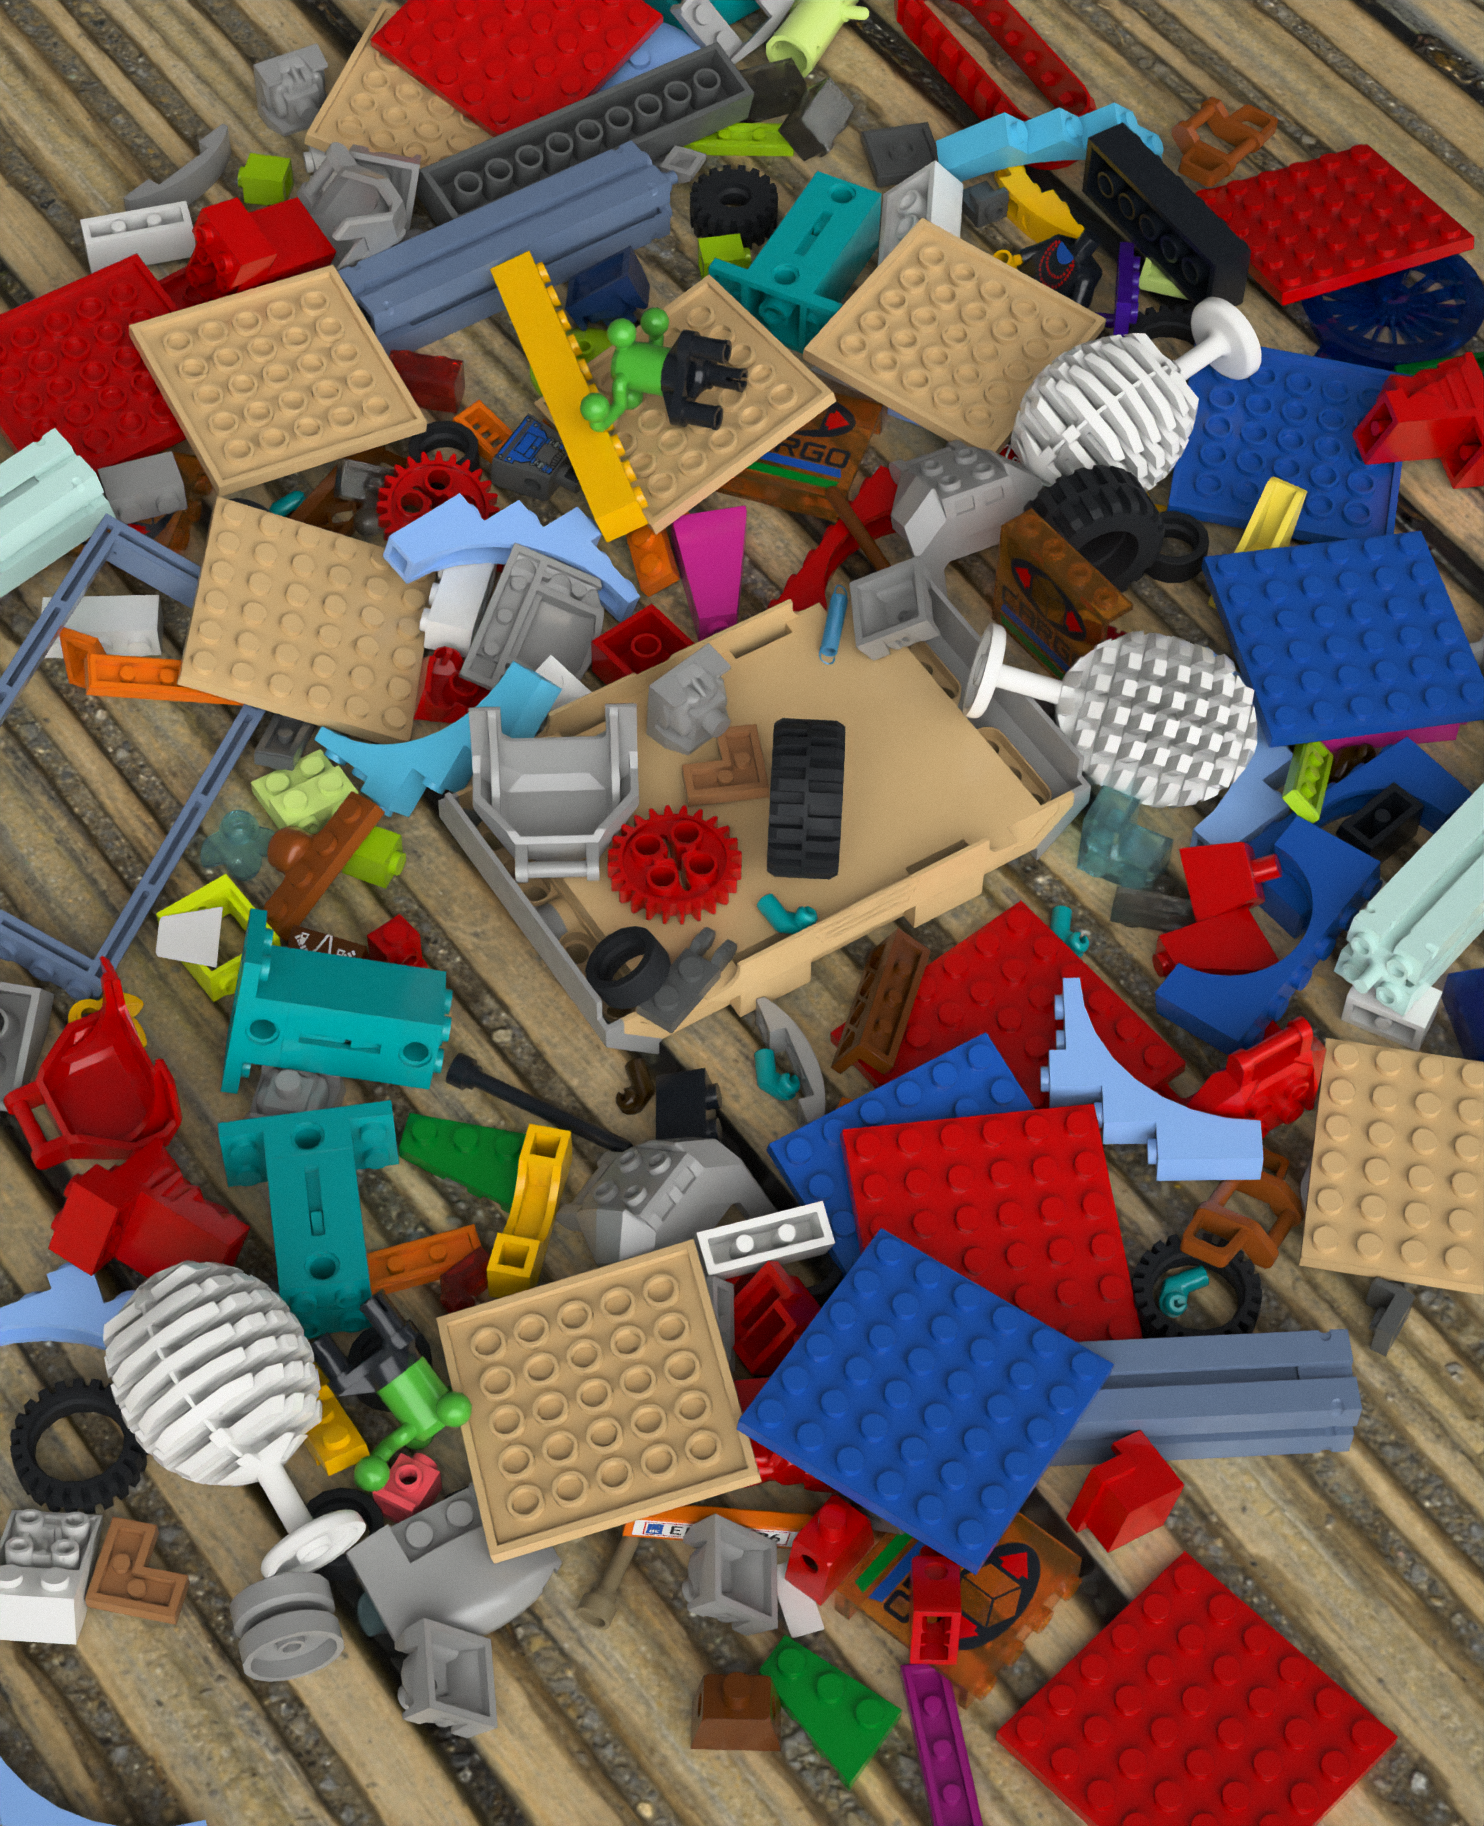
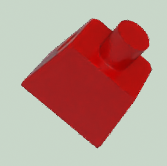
[1179,842,1282,923]
[785,1495,874,1606]
[909,1545,962,1665]

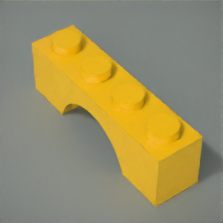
[487,1123,573,1298]

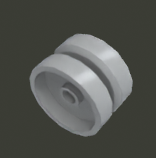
[229,1572,345,1682]

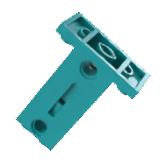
[708,171,882,354]
[220,908,453,1094]
[218,1100,399,1339]

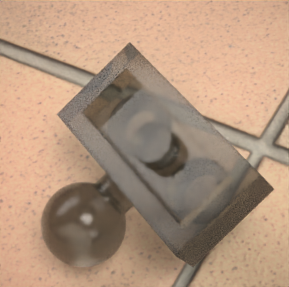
[334,458,408,537]
[1110,873,1195,933]

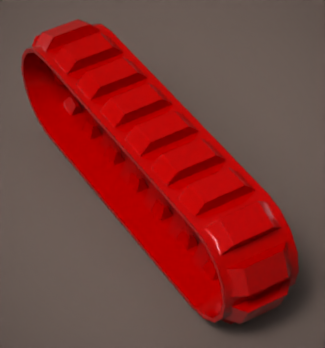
[894,0,1097,170]

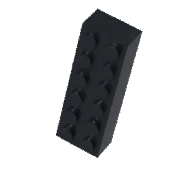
[1082,122,1251,307]

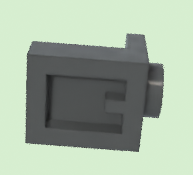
[962,181,1009,228]
[1366,1277,1415,1357]

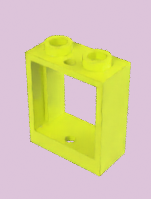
[156,874,281,1002]

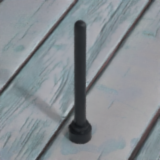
[446,1053,633,1152]

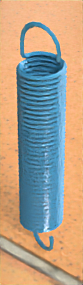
[819,585,848,665]

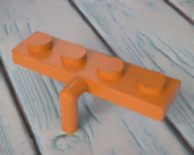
[625,512,690,597]

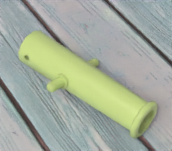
[766,0,869,79]

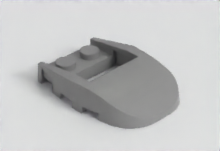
[669,0,795,65]

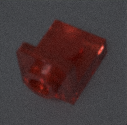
[440,1246,490,1314]

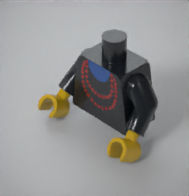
[993,229,1102,308]

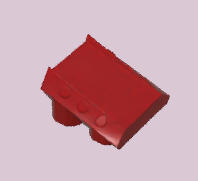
[413,646,491,724]

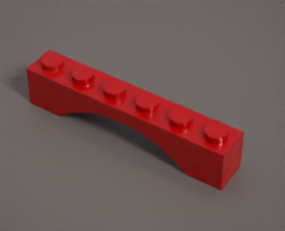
[766,465,898,612]

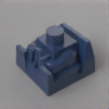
[565,245,650,331]

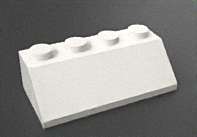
[878,160,963,266]

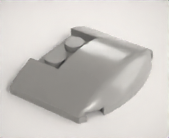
[458,543,604,690]
[346,1481,562,1643]

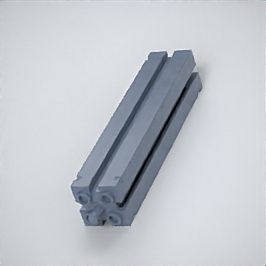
[337,140,678,360]
[1049,1329,1362,1467]

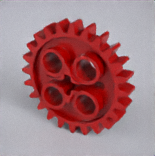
[376,451,500,541]
[607,805,742,925]

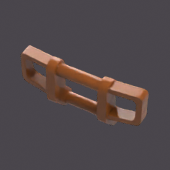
[1171,96,1278,187]
[1180,1148,1305,1269]

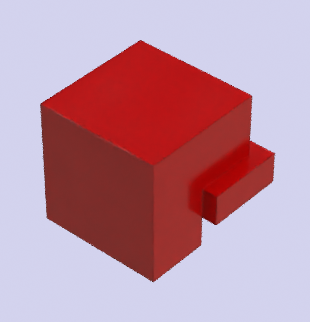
[732,1261,821,1375]
[1066,1430,1185,1553]

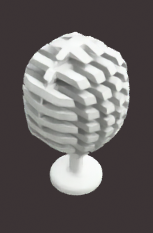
[1011,297,1261,492]
[963,623,1257,809]
[103,1260,366,1579]

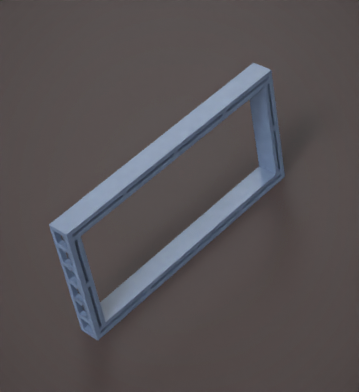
[0,513,267,1001]

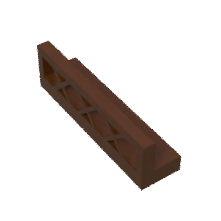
[289,445,407,537]
[831,928,931,1075]

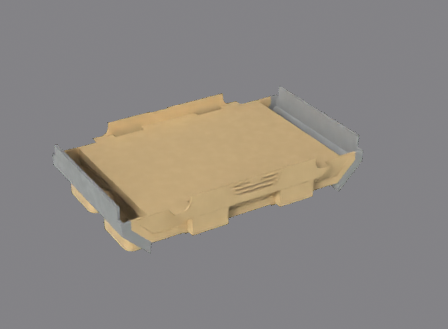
[438,580,1091,1054]

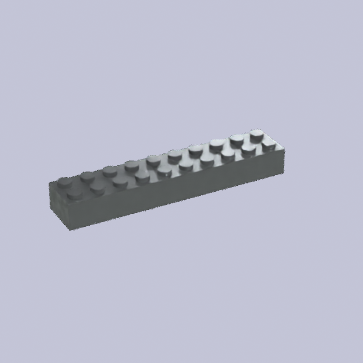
[416,41,754,226]

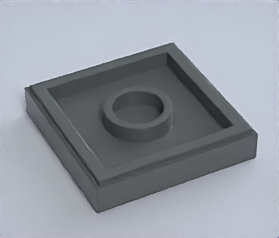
[860,122,938,187]

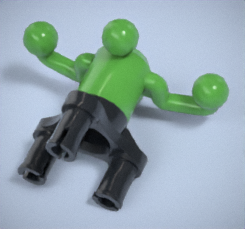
[580,307,748,432]
[310,1288,472,1492]

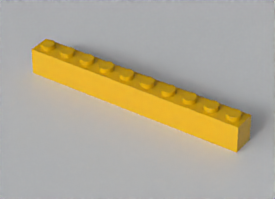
[490,251,649,543]

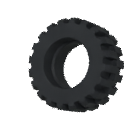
[1011,465,1165,609]
[767,718,845,880]

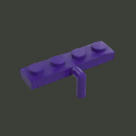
[1095,242,1140,337]

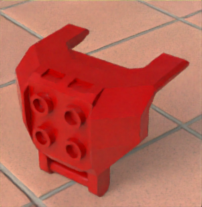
[3,956,183,1170]
[1156,1016,1327,1139]

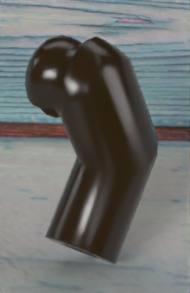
[1327,743,1376,785]
[616,1058,655,1115]

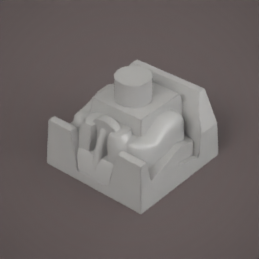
[253,43,328,137]
[349,144,421,231]
[849,555,940,661]
[646,643,731,755]
[244,1065,346,1119]
[682,1514,778,1636]
[394,1618,498,1738]

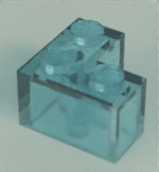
[1076,785,1174,898]

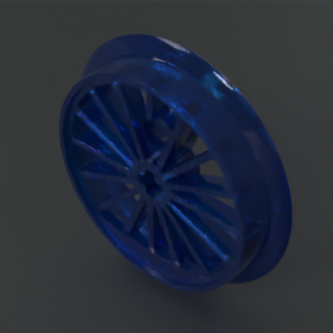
[1301,254,1484,371]

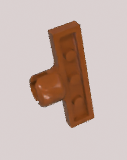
[261,791,385,942]

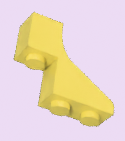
[1208,476,1307,609]

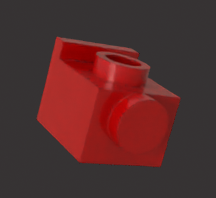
[367,914,428,969]

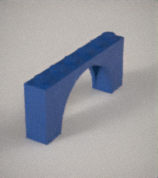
[1245,736,1472,939]
[1155,815,1383,1055]

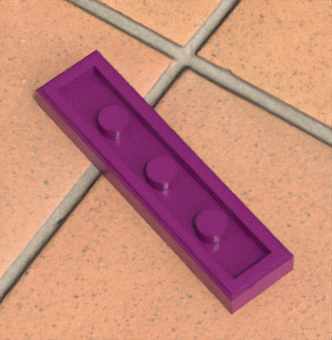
[900,1664,983,1826]

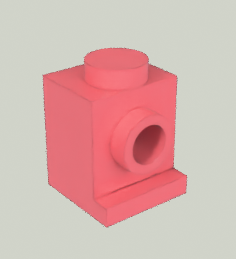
[372,1453,442,1523]

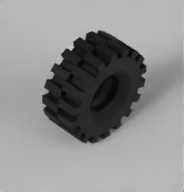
[690,164,778,250]

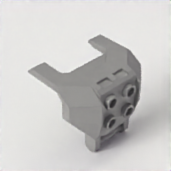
[296,142,408,271]
[889,440,1043,599]
[469,703,639,883]
[556,1137,778,1268]

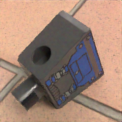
[491,413,581,501]

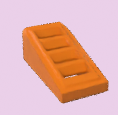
[452,399,513,464]
[59,627,106,689]

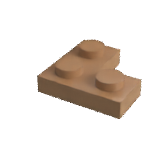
[682,724,769,807]
[85,1516,190,1625]

